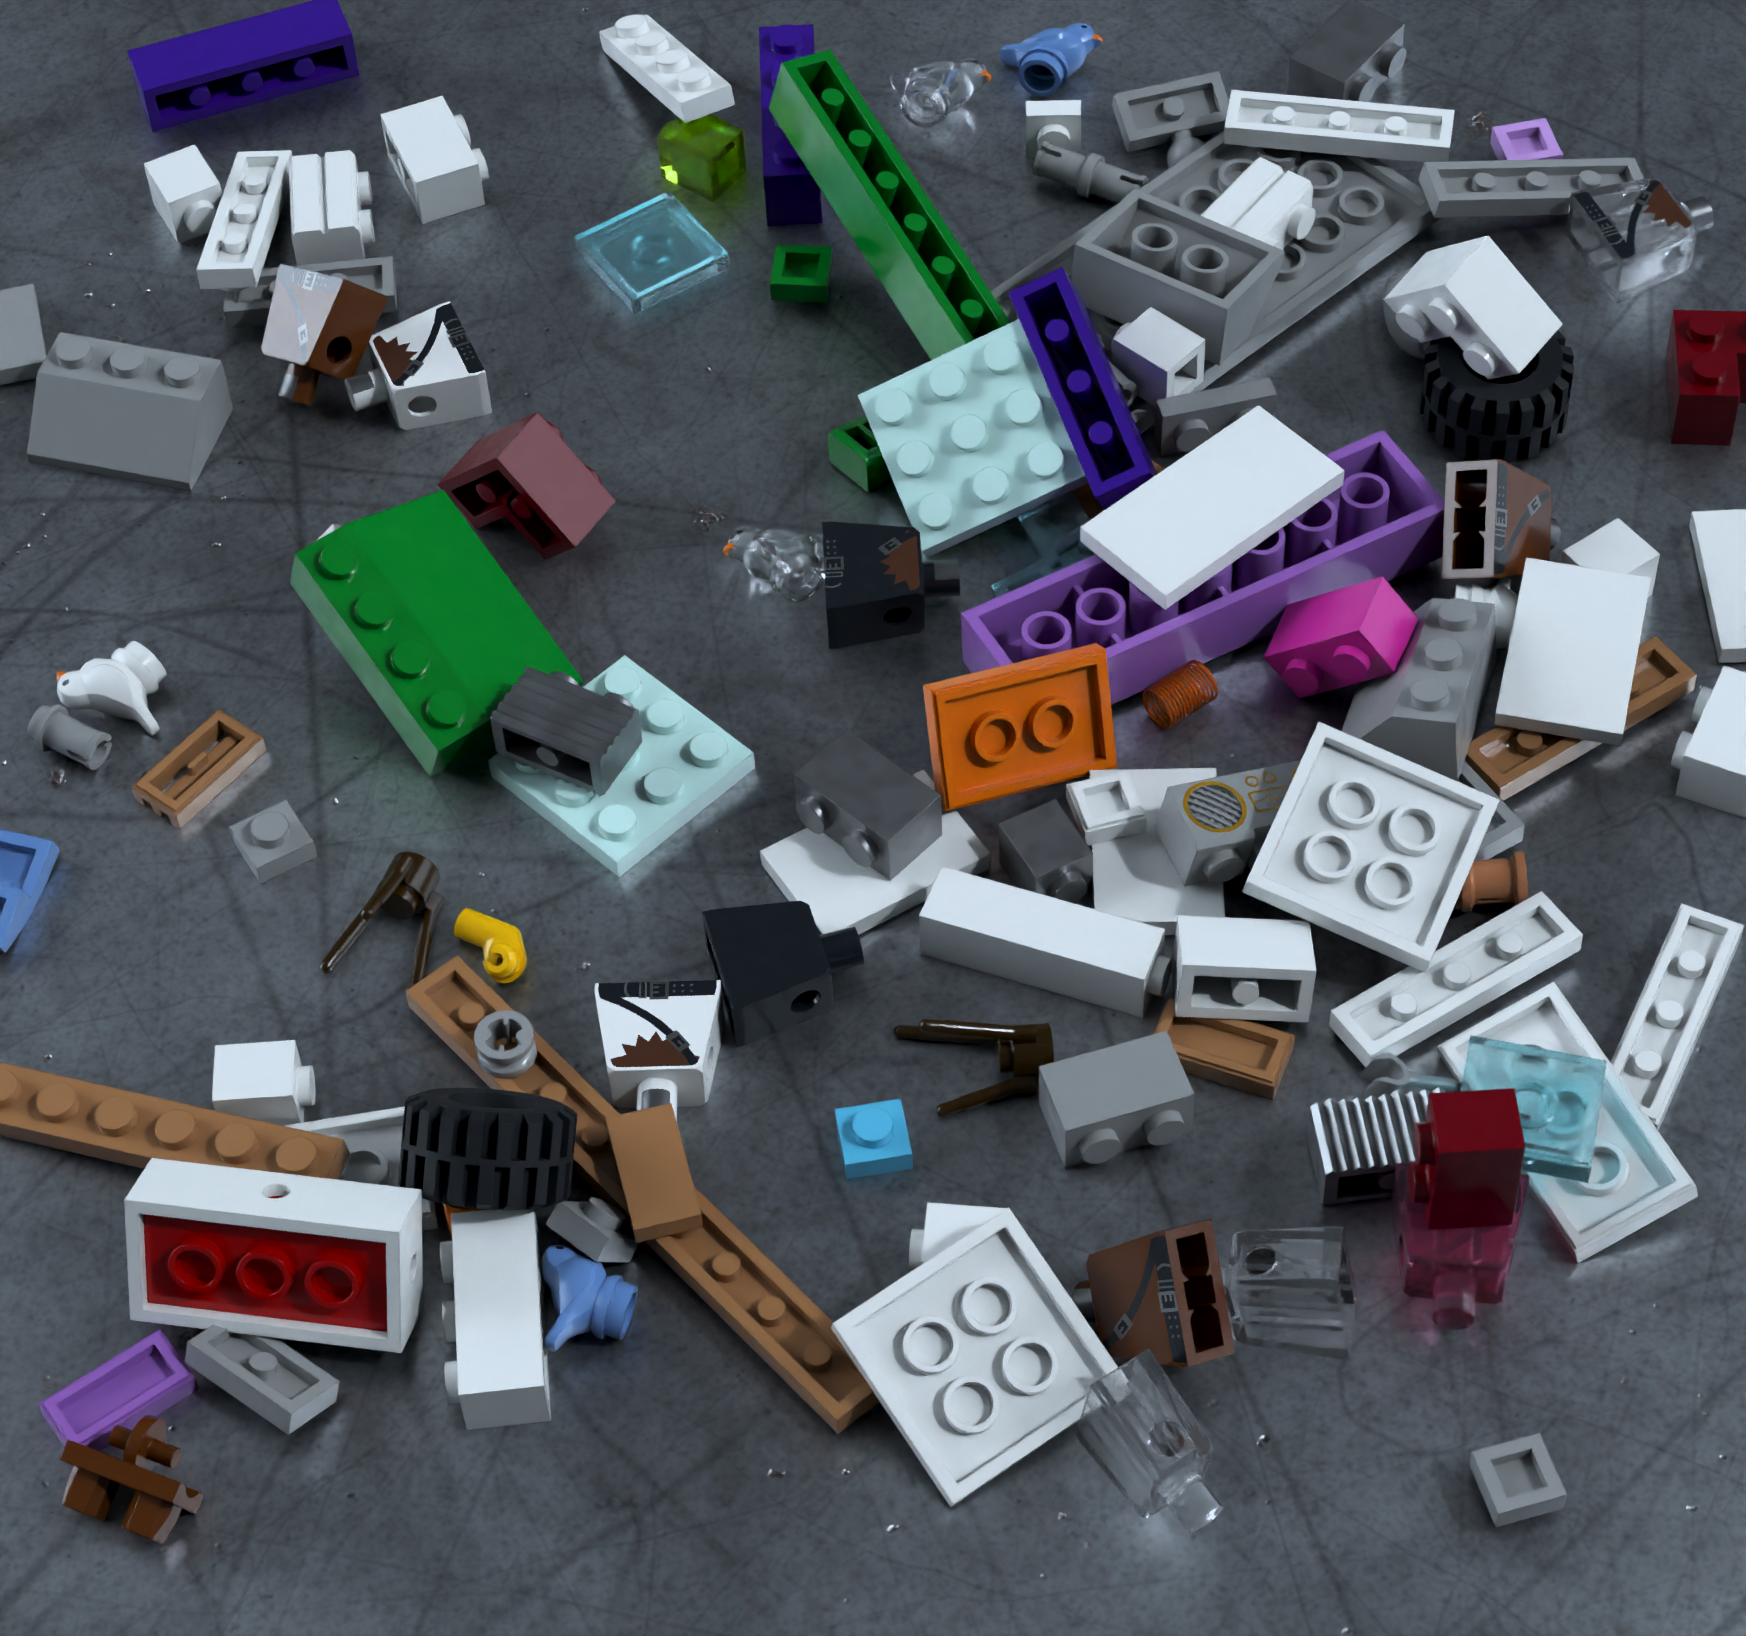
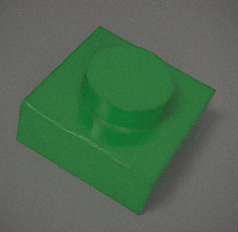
[770,244,833,303]

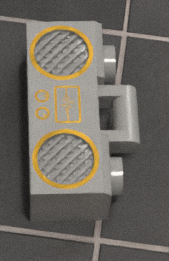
[1155,760,1301,887]

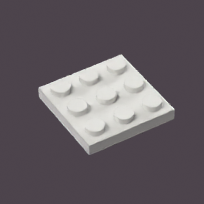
[1242,722,1500,972]
[831,1207,1130,1507]

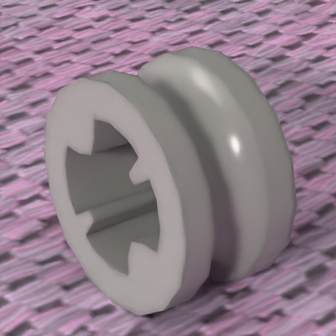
[474,1010,537,1079]

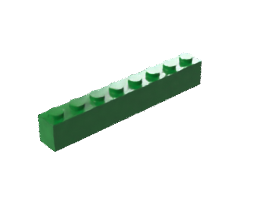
[769,50,1011,360]

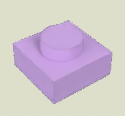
[1490,118,1563,160]

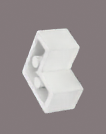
[1384,235,1563,380]

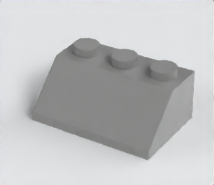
[1071,188,1285,366]
[27,332,233,491]
[1342,598,1497,781]

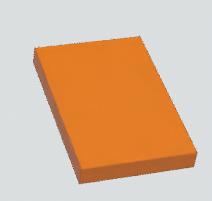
[923,643,1117,811]

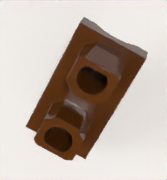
[59,1415,205,1544]

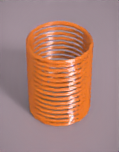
[1142,660,1218,729]

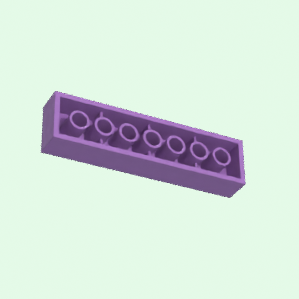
[961,430,1445,705]

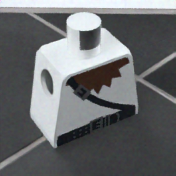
[345,301,492,430]
[594,980,725,1121]

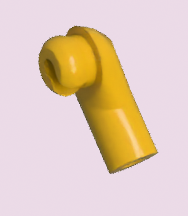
[454,908,527,983]

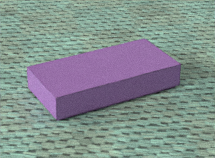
[38,1329,199,1451]

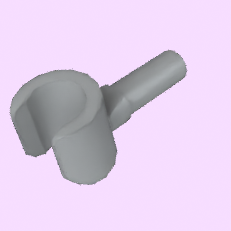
[1359,1053,1459,1100]

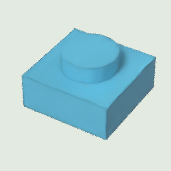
[834,1098,913,1180]

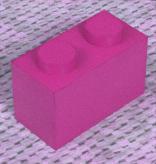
[1263,576,1418,699]

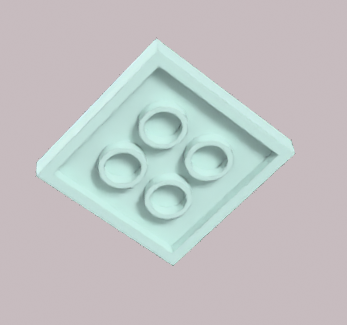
[858,319,1088,557]
[488,655,755,877]

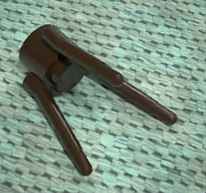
[320,851,445,1007]
[894,1019,1054,1117]

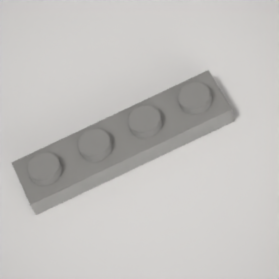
[1419,157,1648,218]

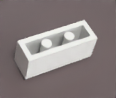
[440,1209,551,1430]

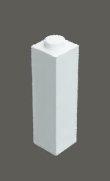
[919,866,1173,1018]

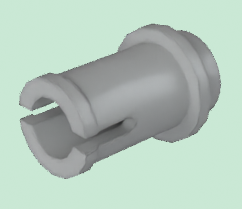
[27,704,112,770]

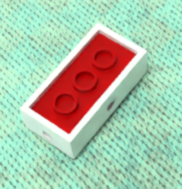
[124,1158,423,1353]

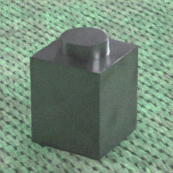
[999,799,1093,903]

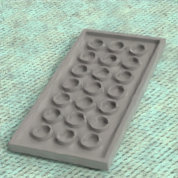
[991,131,1440,434]

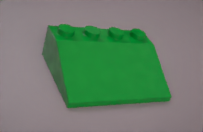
[290,490,584,778]

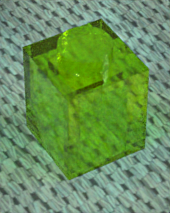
[657,114,747,202]

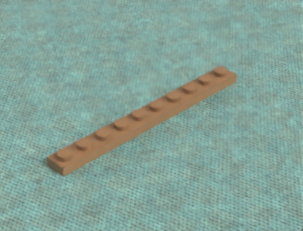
[405,955,879,1434]

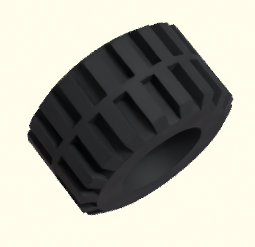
[1420,331,1575,463]
[398,1088,577,1210]

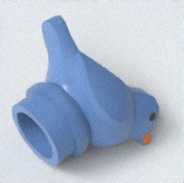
[999,23,1103,97]
[541,1243,638,1352]

